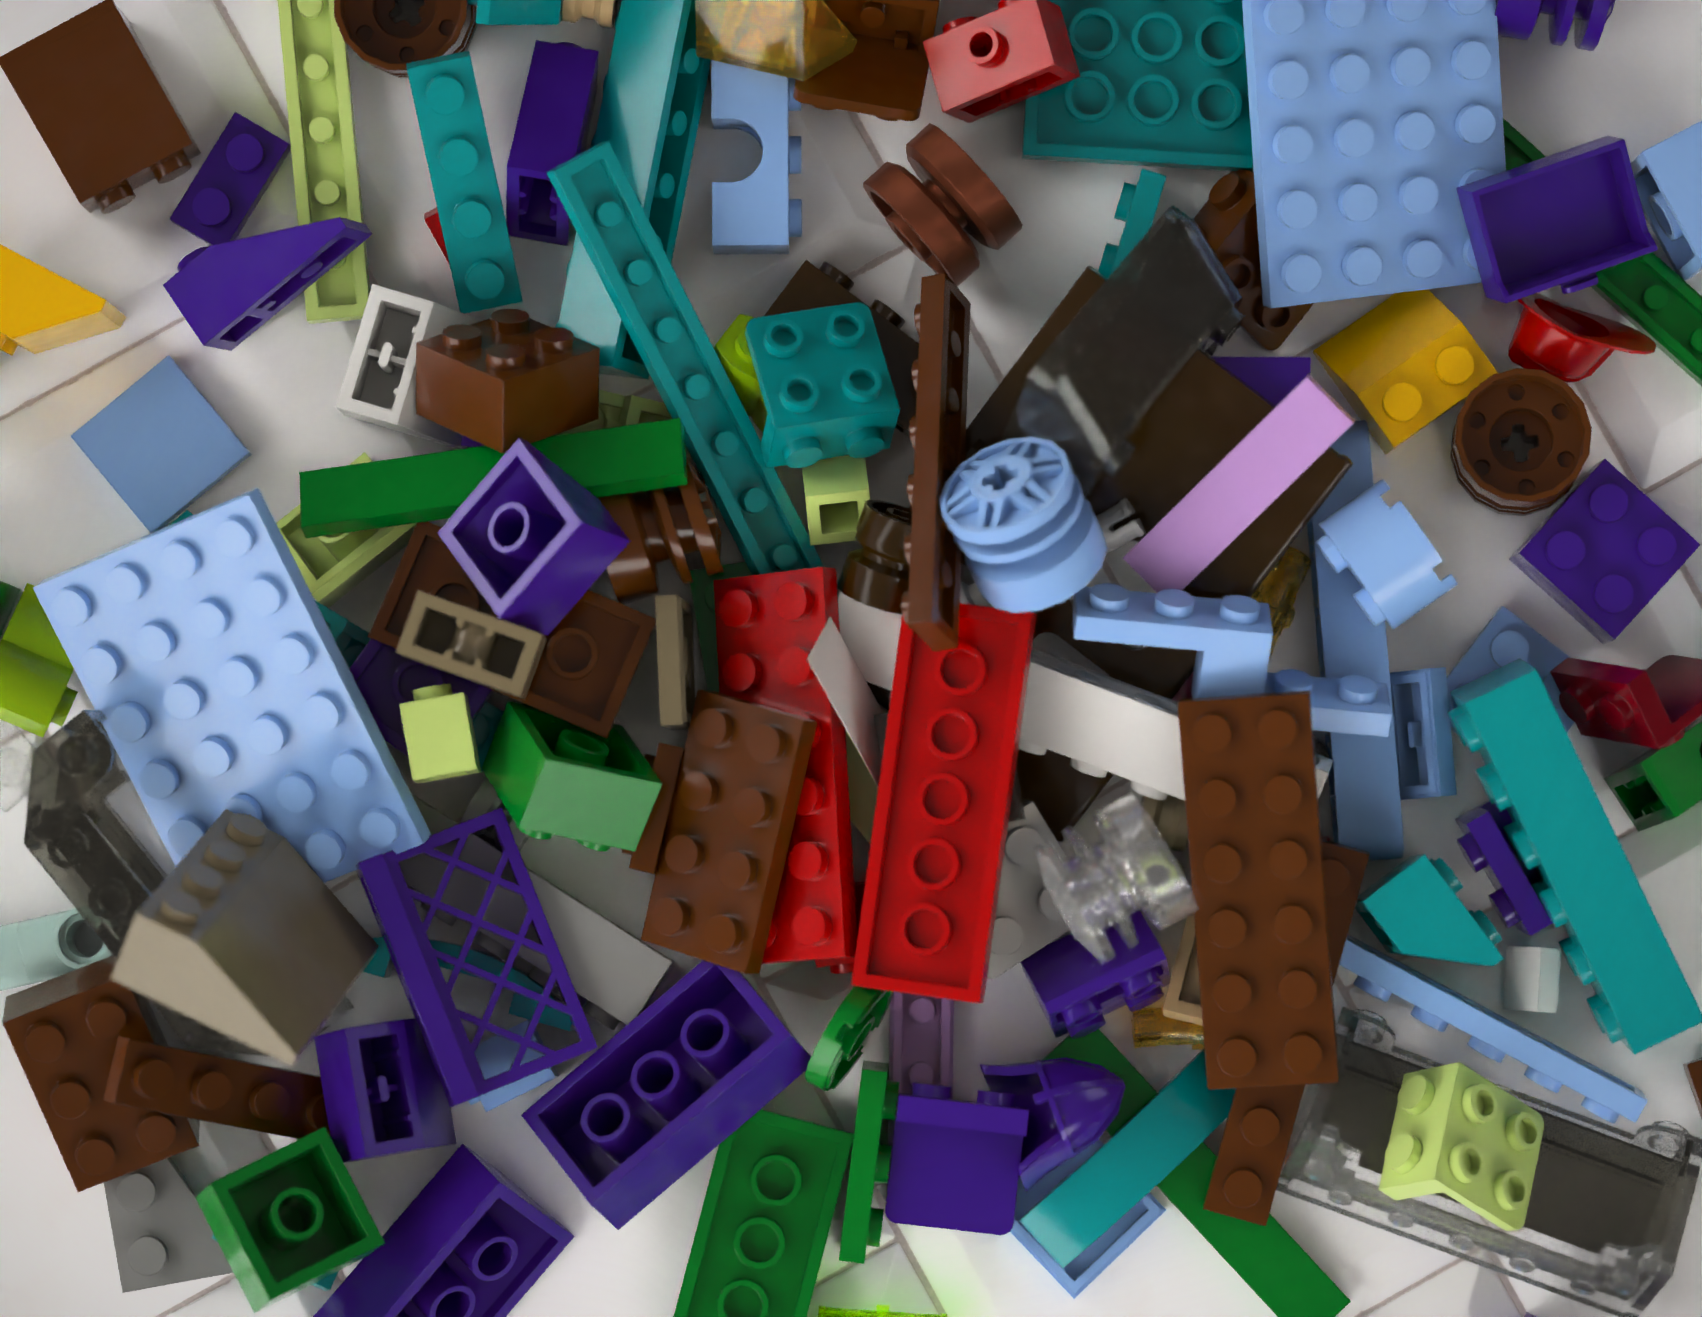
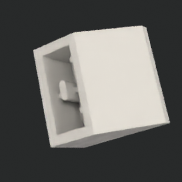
[335,284,481,449]

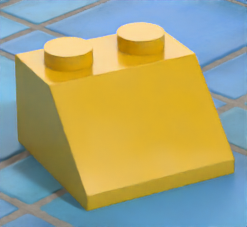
[0,244,126,356]
[1313,289,1498,455]

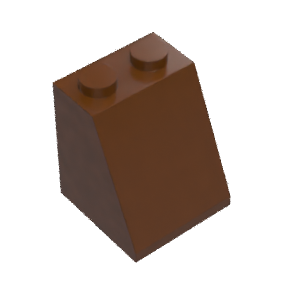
[0,0,201,214]

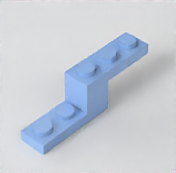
[1072,583,1392,737]

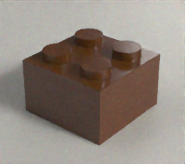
[416,309,600,453]

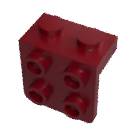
[1550,655,1702,749]

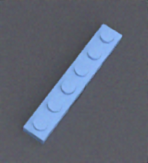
[1339,934,1648,1124]

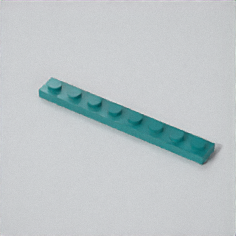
[546,141,839,596]

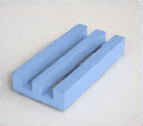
[1390,667,1457,800]

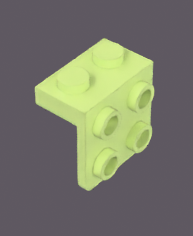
[1378,1062,1544,1231]

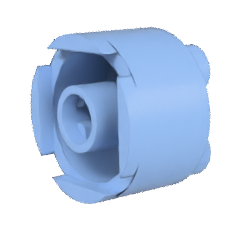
[1315,479,1458,630]

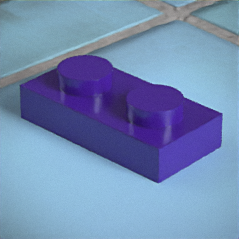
[169,111,291,246]

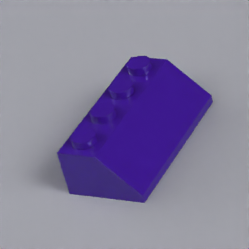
[313,1143,575,1317]

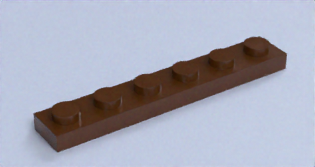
[902,273,971,651]
[1203,839,1370,1226]

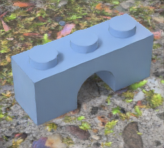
[711,55,802,255]

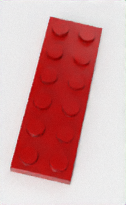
[713,566,857,964]
[851,603,1037,1004]

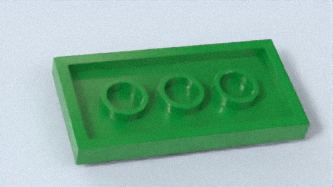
[673,1109,854,1317]

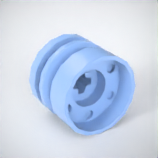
[939,437,1107,613]

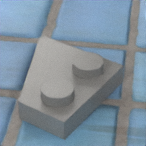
[104,1157,233,1293]

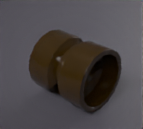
[837,499,912,614]

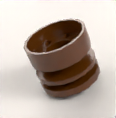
[334,0,478,78]
[1450,368,1592,516]
[597,456,724,605]

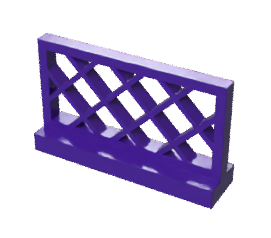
[356,807,598,1108]

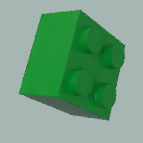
[481,701,662,852]
[195,1127,385,1314]

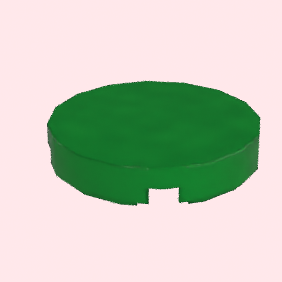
[804,986,894,1092]

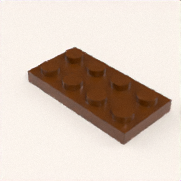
[368,521,656,739]
[641,689,818,974]

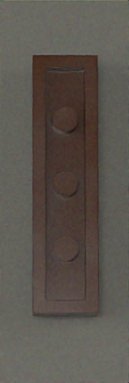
[103,1036,330,1139]

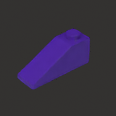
[163,217,372,351]

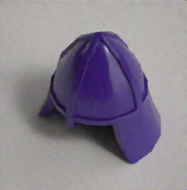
[979,1058,1126,1192]

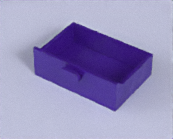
[1456,135,1658,304]

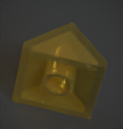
[695,0,857,81]

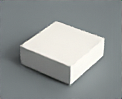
[1503,945,1561,1013]

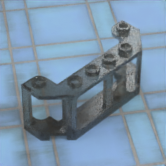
[24,709,355,1057]

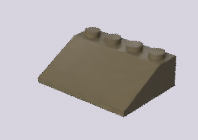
[110,809,379,1067]

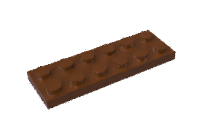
[1177,690,1340,1090]

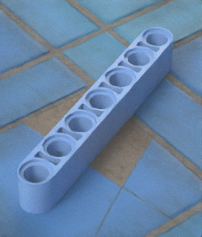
[1307,420,1404,861]

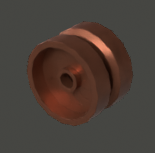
[863,123,1023,287]

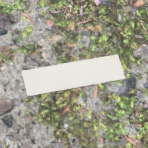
[807,617,888,786]

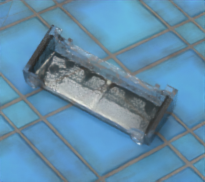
[1276,1006,1702,1317]

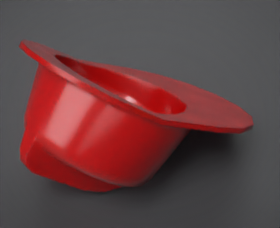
[1508,293,1656,383]

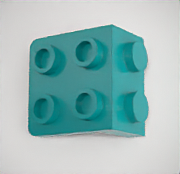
[745,302,900,468]

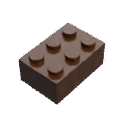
[2,953,200,1192]

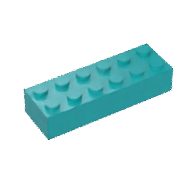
[1447,658,1702,1055]

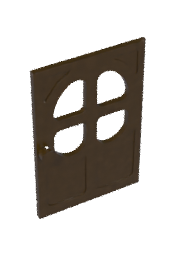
[867,265,1353,842]

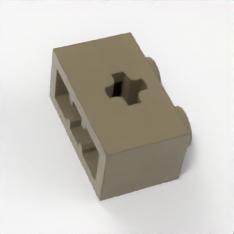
[396,590,547,700]

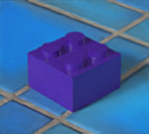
[1509,458,1701,644]

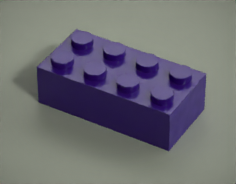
[521,960,811,1230]

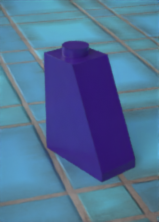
[506,40,599,246]

